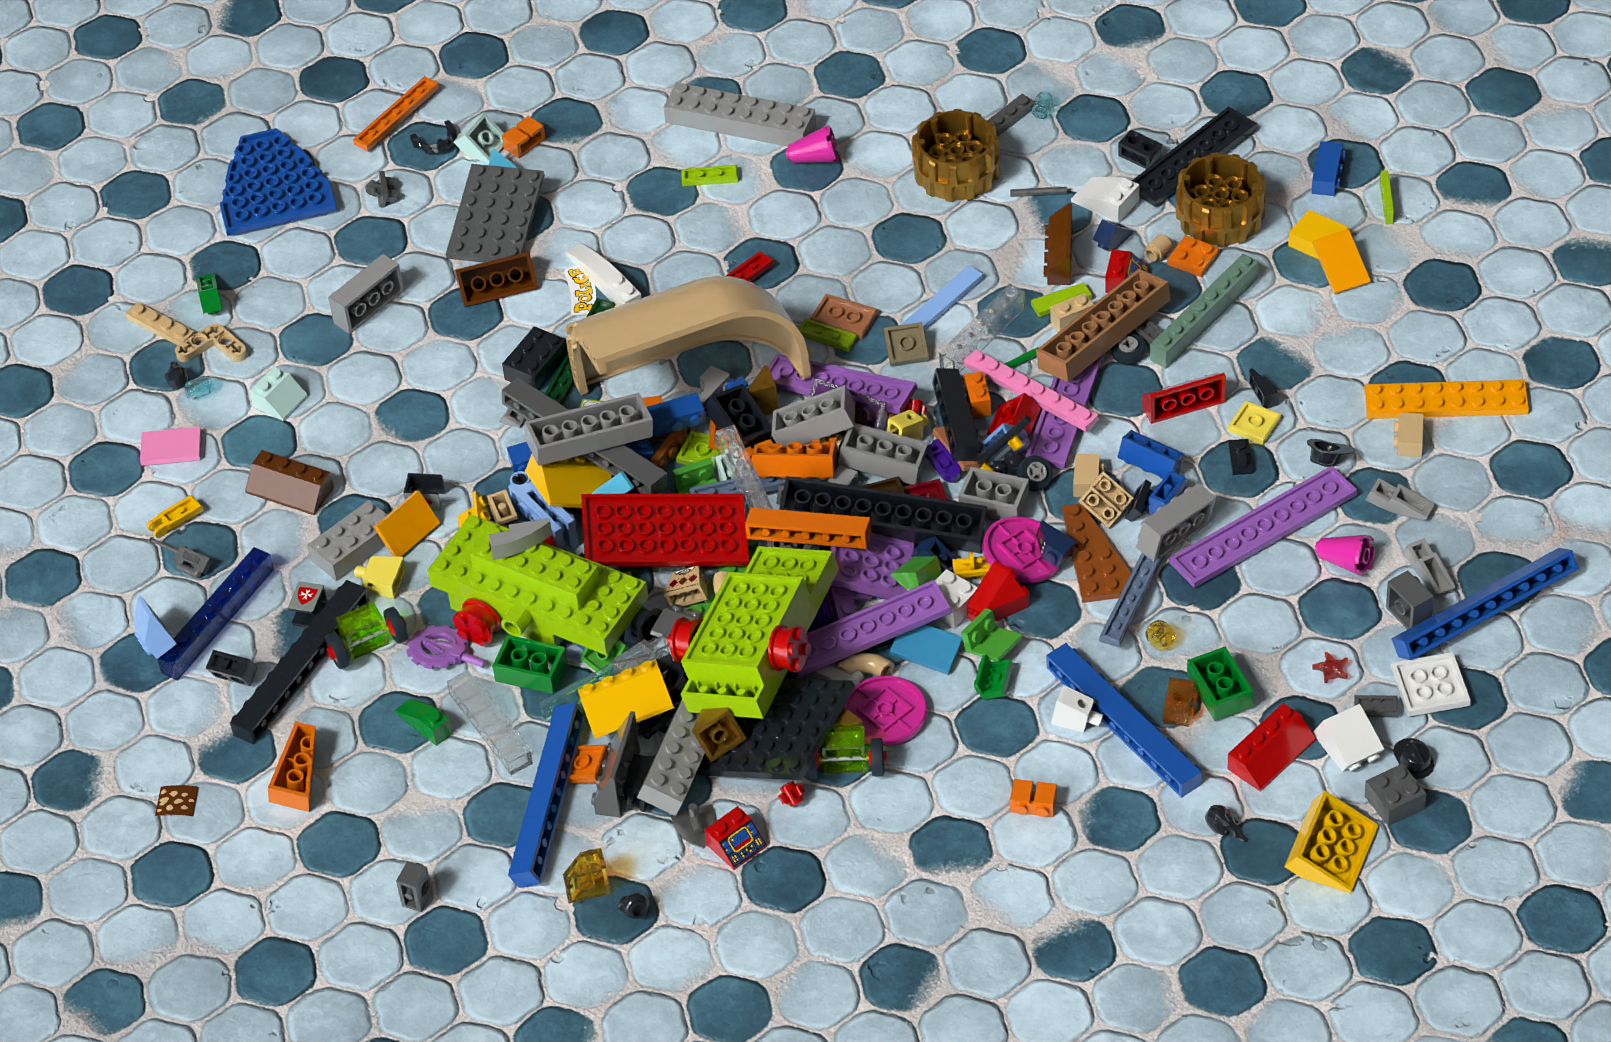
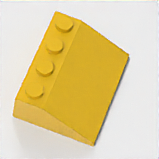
[525,454,612,508]
[578,659,674,739]
[1284,790,1378,893]

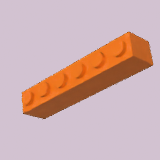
[745,507,872,549]

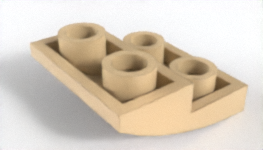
[1078,471,1133,528]

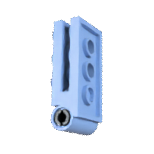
[509,471,579,550]

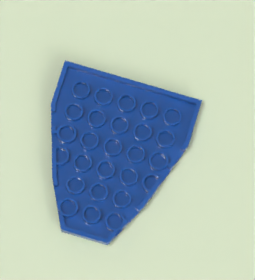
[220,128,337,236]

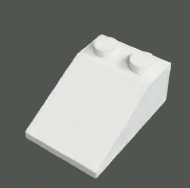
[1071,177,1139,223]

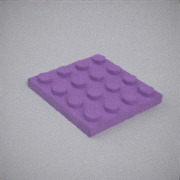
[830,532,914,599]

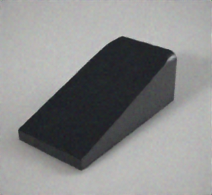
[1249,368,1279,409]

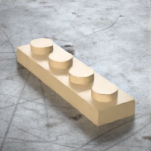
[125,302,195,345]

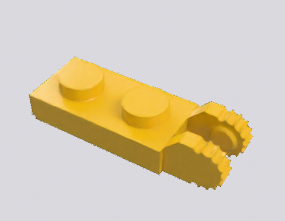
[146,495,203,538]

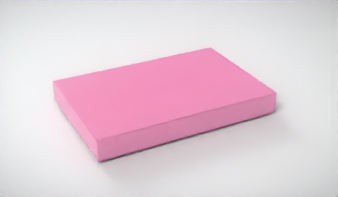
[140,427,201,466]

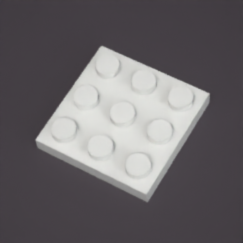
[1391,652,1471,717]

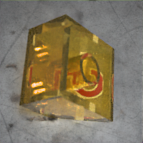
[563,848,611,904]

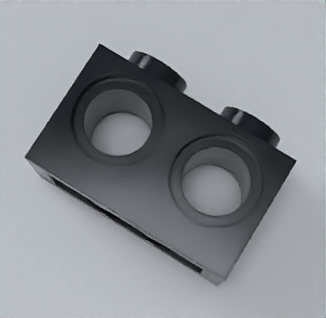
[1118,130,1162,169]
[206,650,258,686]

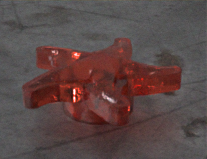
[1312,652,1348,683]

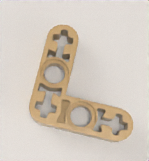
[175,323,247,362]

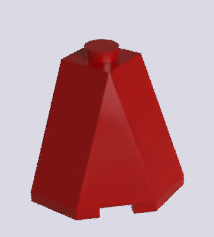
[966,560,1030,622]

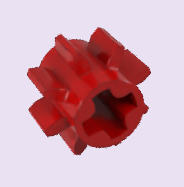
[903,399,927,416]
[778,780,806,807]

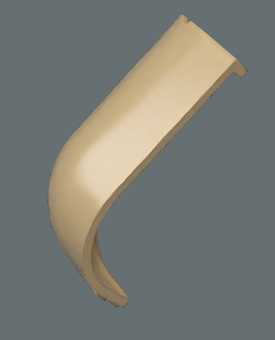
[566,276,813,395]

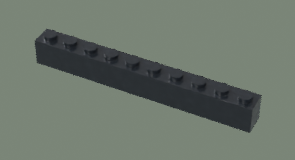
[230,580,370,745]

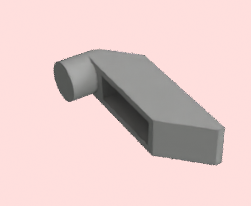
[809,665,864,686]

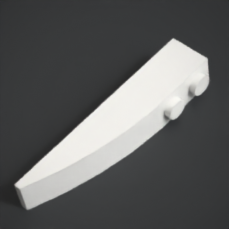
[565,243,641,306]

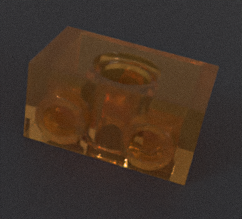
[1163,678,1198,727]

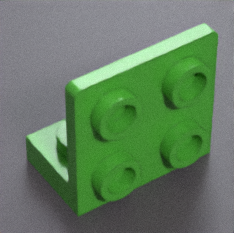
[672,458,717,494]
[961,608,1022,662]

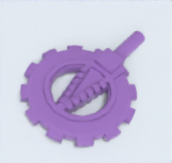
[406,625,486,669]

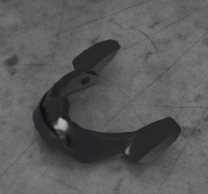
[410,120,456,154]

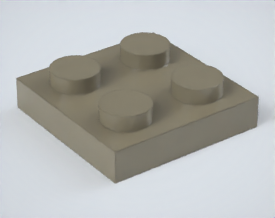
[883,322,929,366]

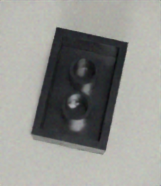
[502,326,568,390]
[704,384,772,452]

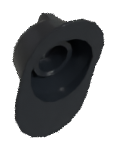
[1307,439,1355,467]
[631,608,662,656]
[663,660,688,702]
[1393,738,1434,779]

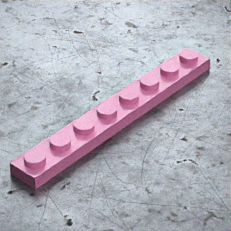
[963,349,1099,432]

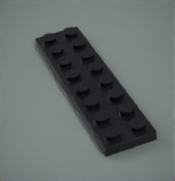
[1132,106,1257,207]

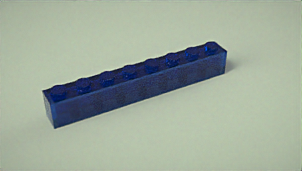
[157,547,274,681]

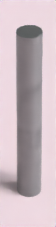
[1010,186,1067,197]

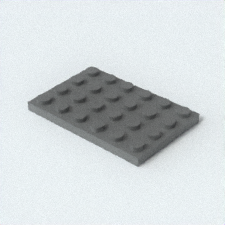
[445,164,545,263]

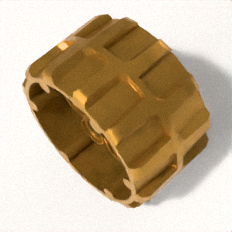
[912,109,1000,202]
[1176,152,1266,247]

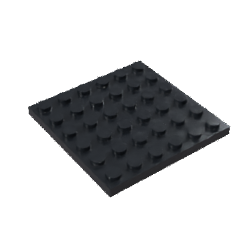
[697,678,855,780]

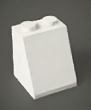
[1313,704,1384,772]

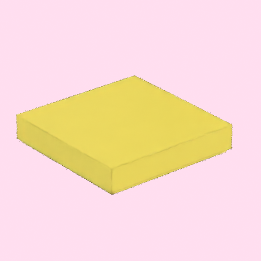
[1227,401,1281,445]

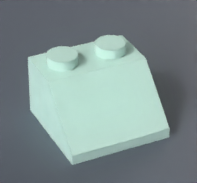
[454,112,504,163]
[250,367,308,421]

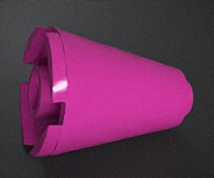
[786,125,839,163]
[1315,535,1375,576]

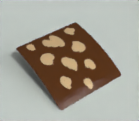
[155,785,198,816]

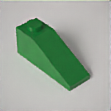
[196,273,222,315]
[394,699,452,746]

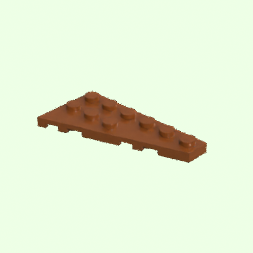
[1062,504,1131,603]

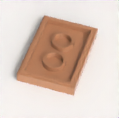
[810,294,879,340]

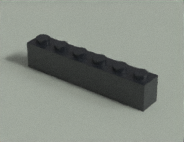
[932,368,982,462]

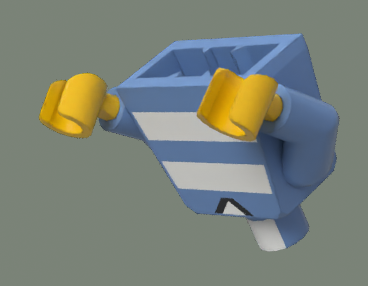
[980,423,1031,471]

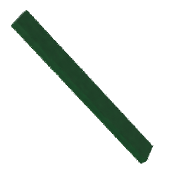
[545,298,615,405]

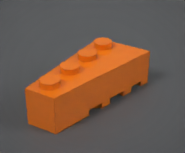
[752,437,837,479]
[268,721,316,812]

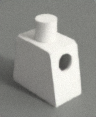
[1051,685,1103,732]

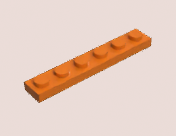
[353,76,439,152]

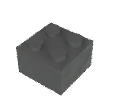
[1386,570,1434,630]
[1365,763,1426,826]

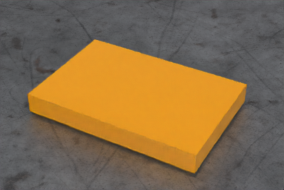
[1312,229,1370,294]
[374,491,440,557]

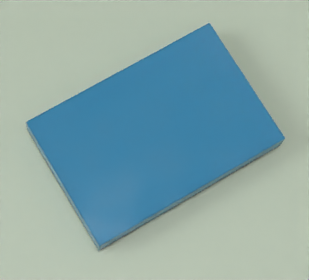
[889,624,963,675]

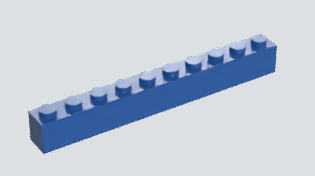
[507,392,706,473]
[1391,548,1579,660]
[1046,643,1202,798]
[508,702,586,888]

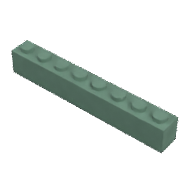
[1150,254,1259,369]

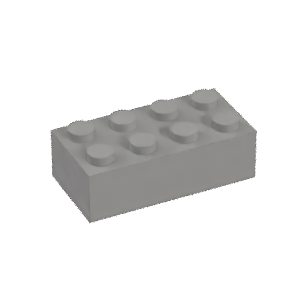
[328,254,404,334]
[771,385,855,446]
[838,423,928,485]
[1136,483,1216,562]
[307,500,387,581]

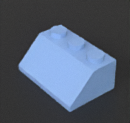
[133,595,176,659]

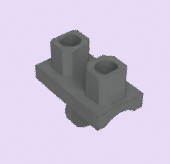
[365,171,397,207]

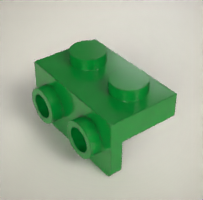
[974,655,1014,700]

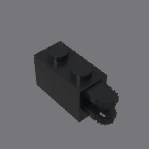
[624,754,655,812]

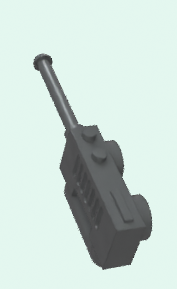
[149,537,213,578]

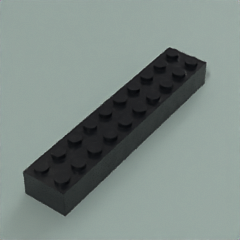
[779,476,987,553]

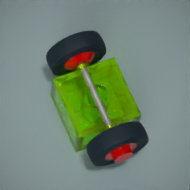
[325,602,408,669]
[805,726,887,779]

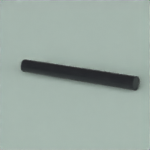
[977,415,1031,465]

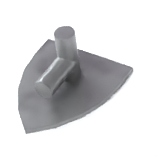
[670,803,716,849]

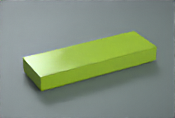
[681,165,738,187]
[1380,170,1394,224]
[1031,282,1092,317]
[798,318,858,352]

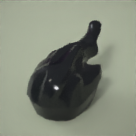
[165,361,189,387]
[1205,805,1248,842]

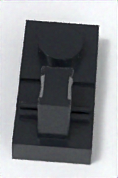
[1228,439,1253,475]
[1125,479,1153,522]

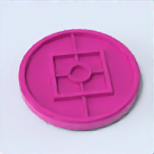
[982,517,1060,583]
[844,675,927,746]

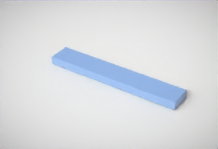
[901,265,983,330]

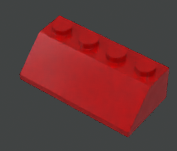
[1142,373,1226,424]
[1227,703,1316,792]

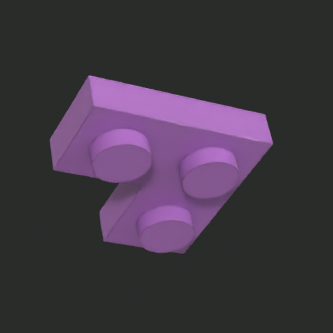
[828,585,872,621]

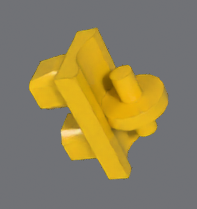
[952,552,990,581]

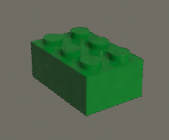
[492,635,568,694]
[1187,646,1253,721]

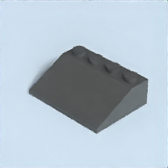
[591,711,641,818]

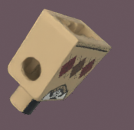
[664,566,708,606]

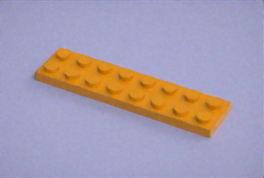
[1364,380,1529,419]

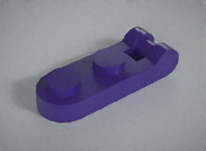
[926,439,961,482]

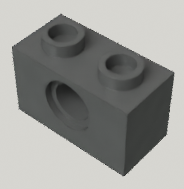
[396,861,433,912]

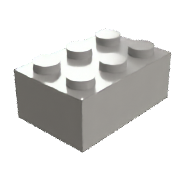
[958,467,1029,520]

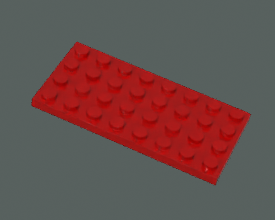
[581,494,749,566]

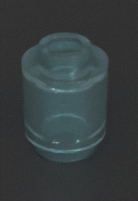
[1031,91,1054,119]
[184,376,214,400]

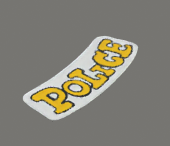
[564,266,596,315]

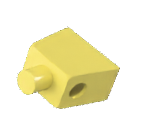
[887,410,929,440]
[354,556,406,599]

